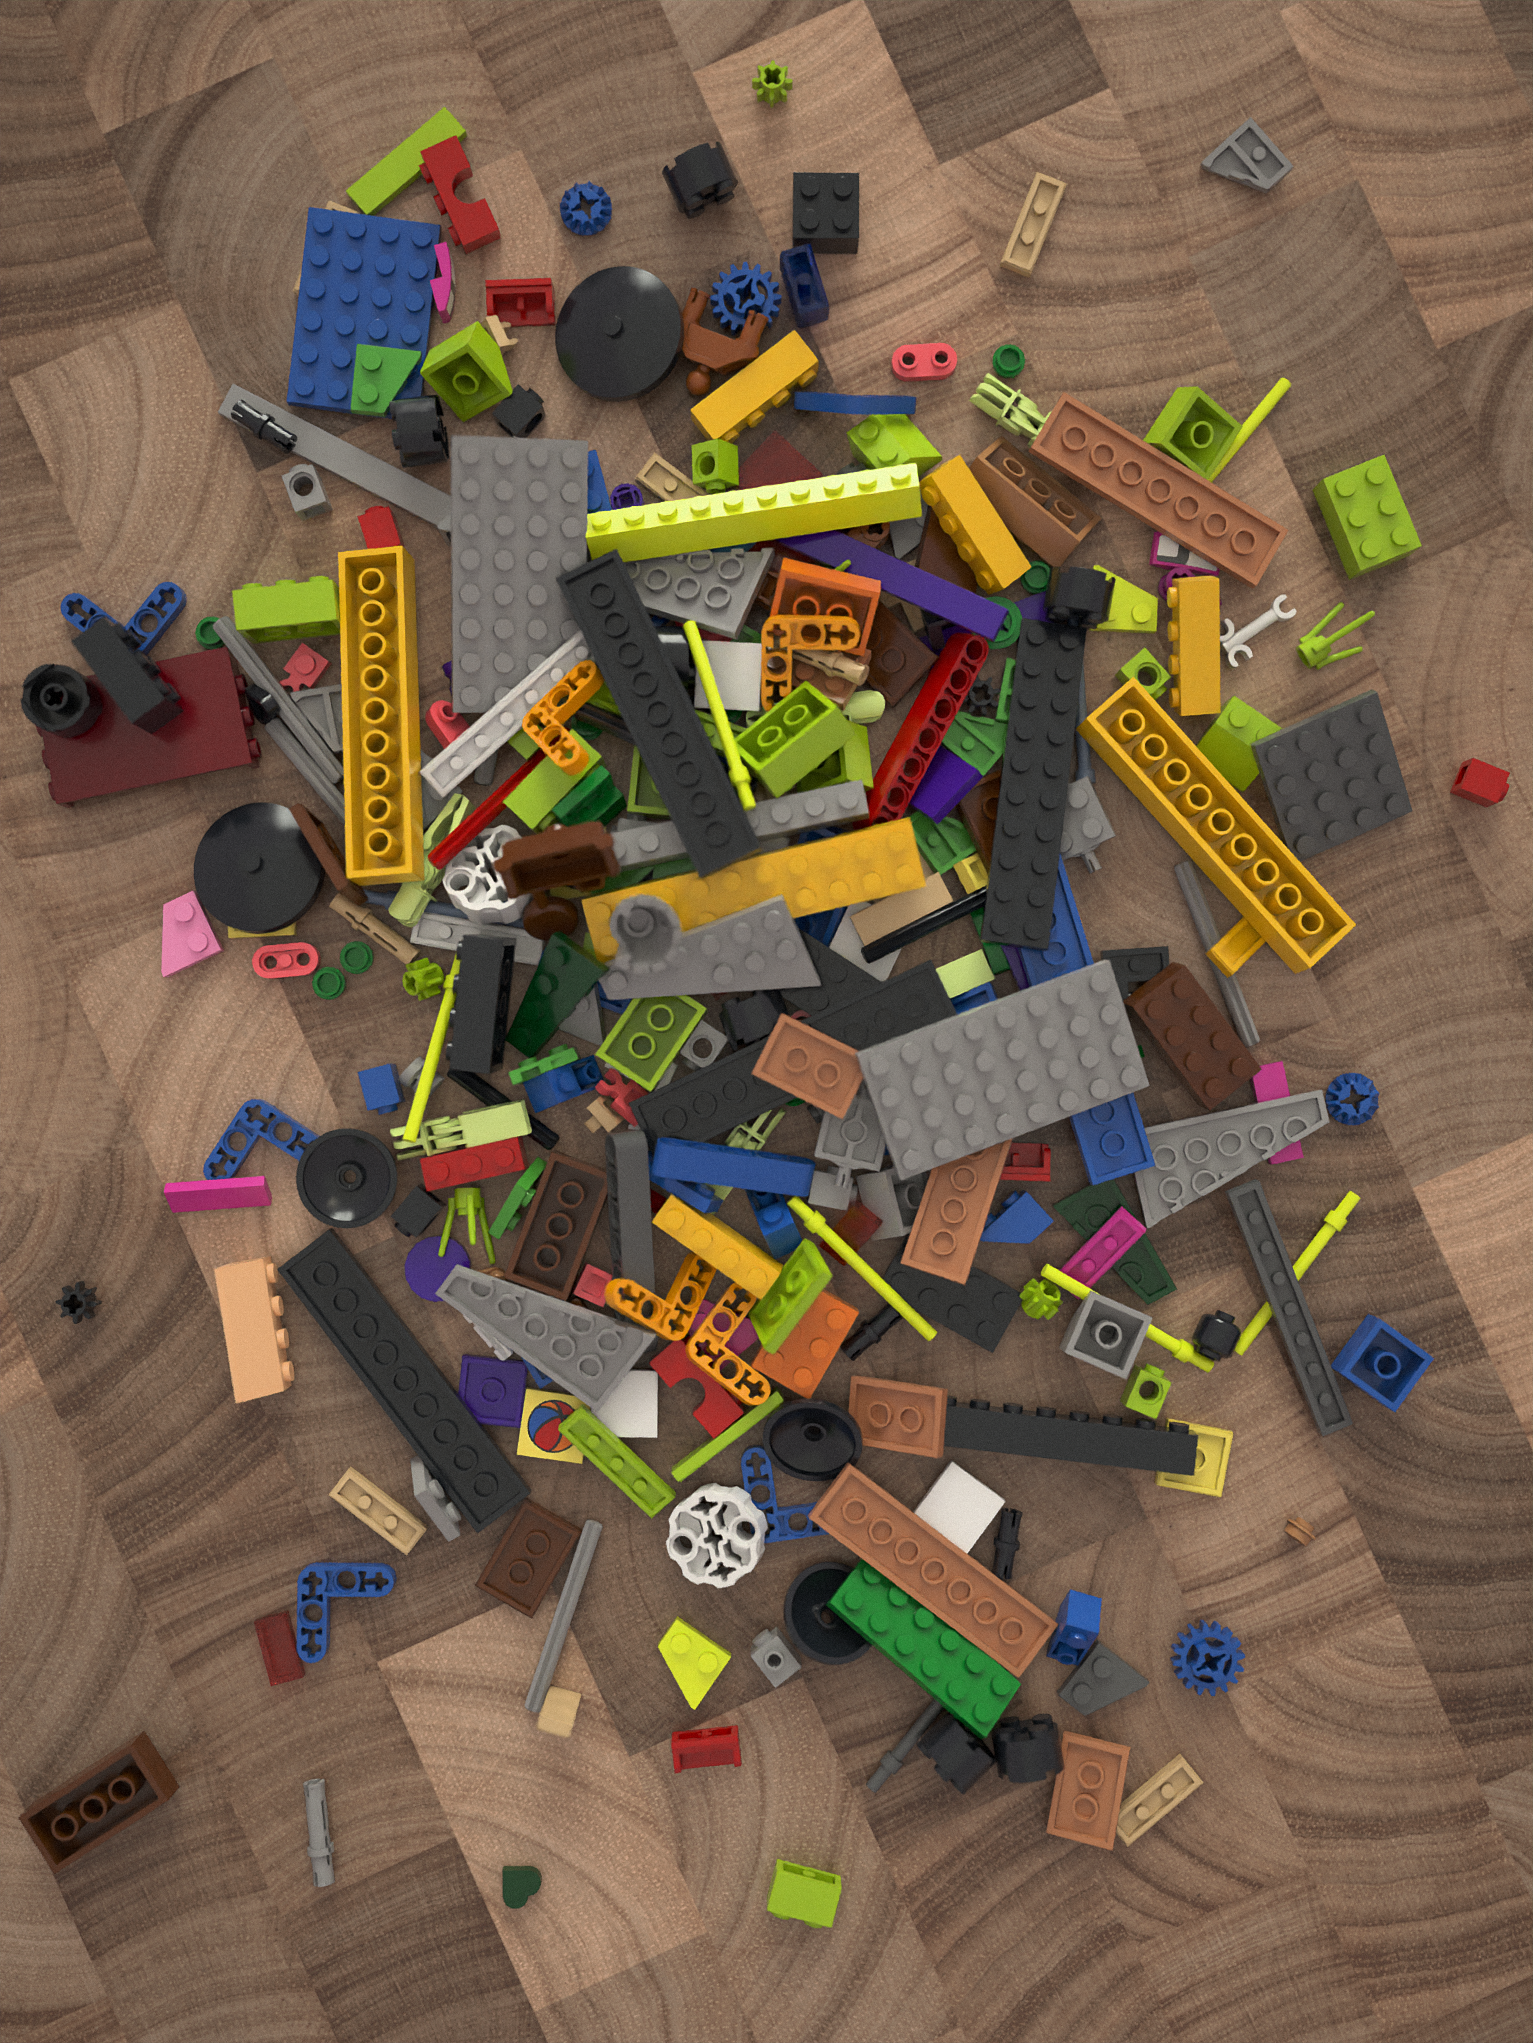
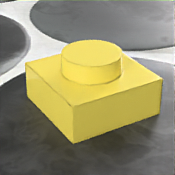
[953,853,988,894]

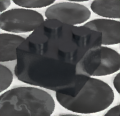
[792,172,859,254]

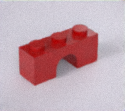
[419,135,501,254]
[420,1136,529,1191]
[649,1335,745,1439]

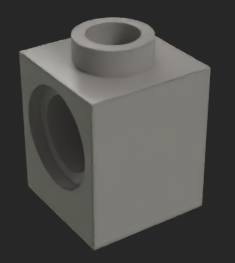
[281,464,333,521]
[679,1020,728,1071]

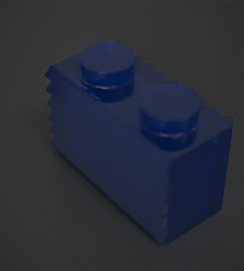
[780,244,830,329]

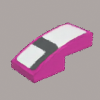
[430,242,456,324]
[1149,531,1220,577]

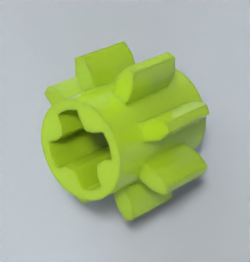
[752,60,793,108]
[402,957,444,1001]
[1019,1278,1063,1320]

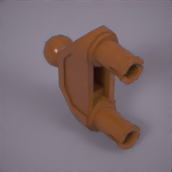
[682,287,769,396]

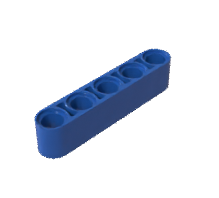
[651,1137,816,1197]

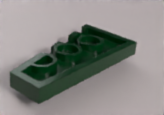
[505,931,610,1058]
[1052,1179,1177,1305]

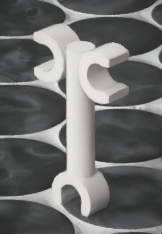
[1220,594,1297,670]

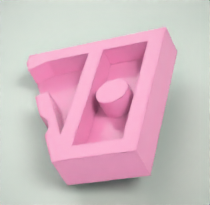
[161,891,224,977]

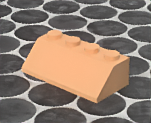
[214,1256,294,1403]

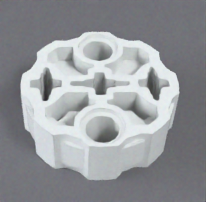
[443,825,534,925]
[666,1483,768,1588]

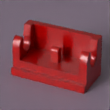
[485,278,556,327]
[1000,1142,1051,1181]
[671,1725,742,1773]

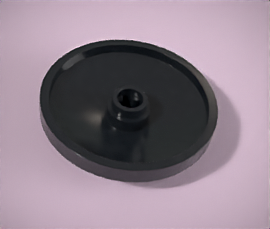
[555,266,684,402]
[194,802,326,934]

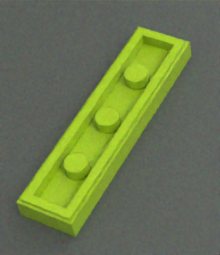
[346,106,467,216]
[671,1386,784,1482]
[558,1404,676,1519]

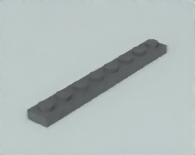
[1225,1179,1353,1436]

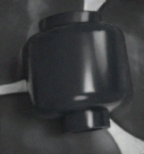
[1192,1310,1242,1362]

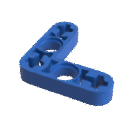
[794,391,916,415]
[60,582,187,656]
[203,1099,319,1180]
[741,1444,829,1543]
[297,1562,397,1663]

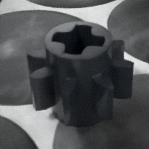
[962,675,1001,717]
[55,1281,102,1324]

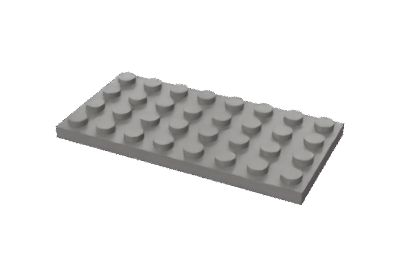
[450,435,588,713]
[855,959,1150,1181]

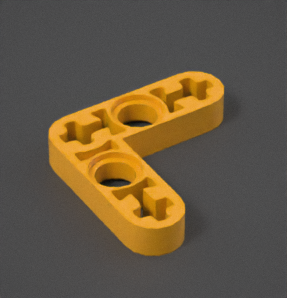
[761,615,860,711]
[522,660,604,775]
[604,1251,716,1341]
[685,1282,770,1406]

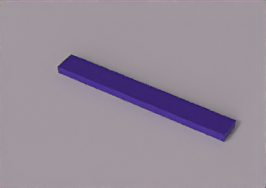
[772,530,1009,642]

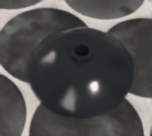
[296,1128,398,1228]
[763,1398,863,1481]
[783,1562,872,1665]

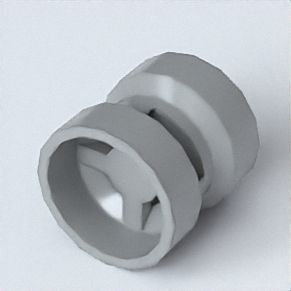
[398,1056,445,1098]

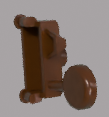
[493,821,620,941]

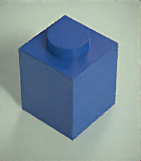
[358,1064,406,1115]

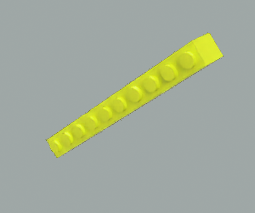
[586,463,922,562]

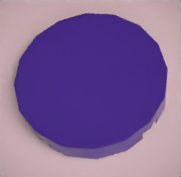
[405,1235,471,1302]

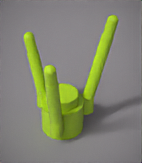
[1296,602,1375,670]
[438,1188,496,1264]

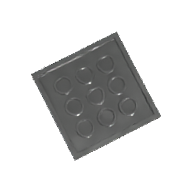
[1250,689,1413,862]

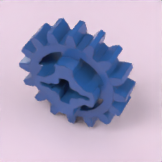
[710,262,781,336]
[1170,1620,1245,1696]

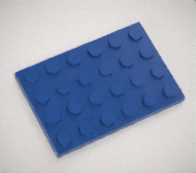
[287,207,441,419]

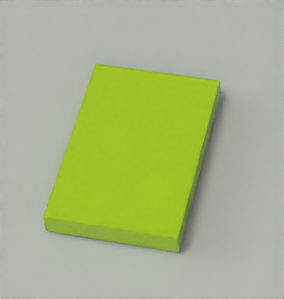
[748,1238,833,1355]

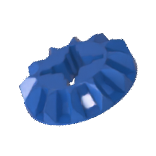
[560,181,612,236]
[1325,1073,1380,1125]

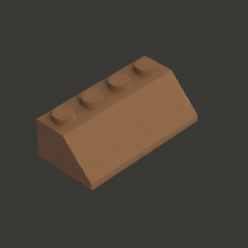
[969,435,1102,567]

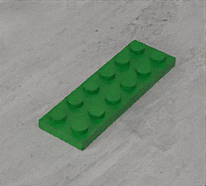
[826,1558,1021,1739]

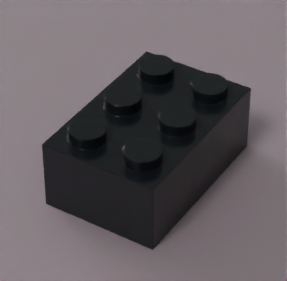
[71,617,184,734]

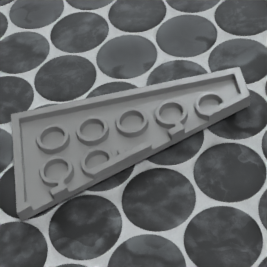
[587,548,775,640]
[599,894,821,1000]
[1133,1089,1329,1229]
[435,1265,657,1412]

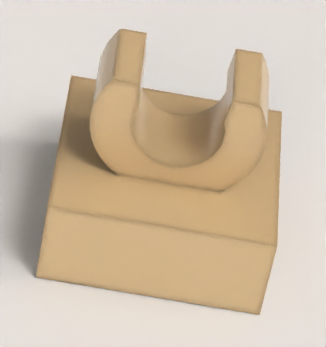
[481,315,518,355]
[584,1095,625,1133]

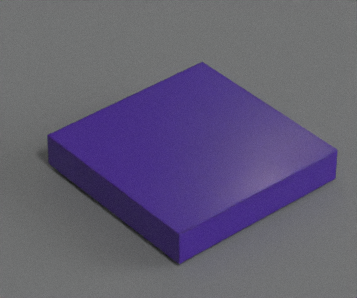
[908,745,983,825]
[458,1354,528,1428]

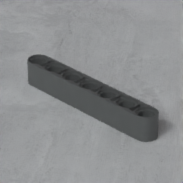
[605,1130,658,1353]

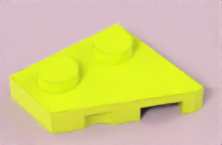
[1089,565,1158,634]
[658,1616,731,1710]

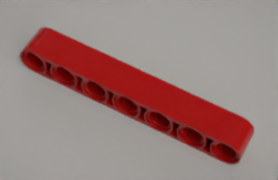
[852,632,989,830]

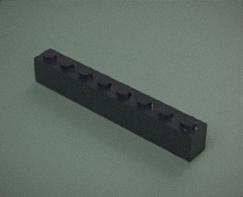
[944,1395,1198,1476]

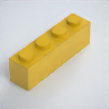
[690,329,819,444]
[919,454,1031,595]
[1167,576,1221,716]
[652,1193,783,1300]

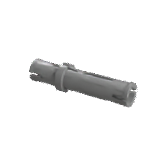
[303,1778,335,1887]

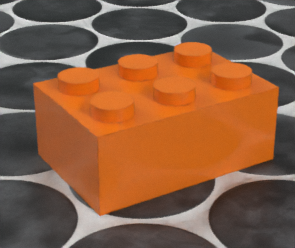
[768,557,881,657]
[751,1289,859,1398]

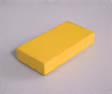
[1205,916,1266,978]

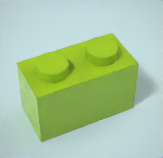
[767,1859,842,1928]

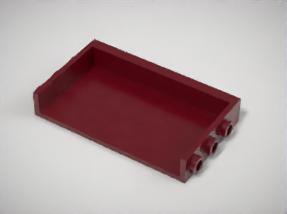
[36,647,262,808]

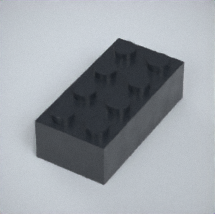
[446,934,517,1074]

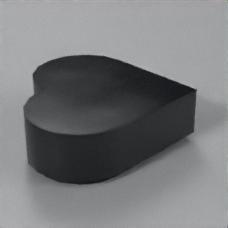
[245,683,280,725]

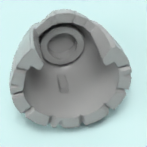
[609,894,682,975]

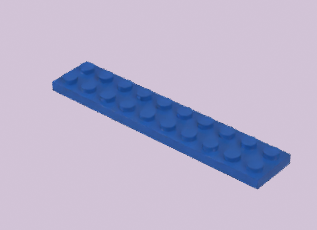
[1017,854,1156,1185]

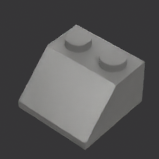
[856,1165,931,1241]
[1059,1290,1153,1379]

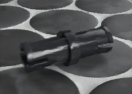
[231,400,297,454]
[840,1303,903,1361]
[991,1508,1023,1580]

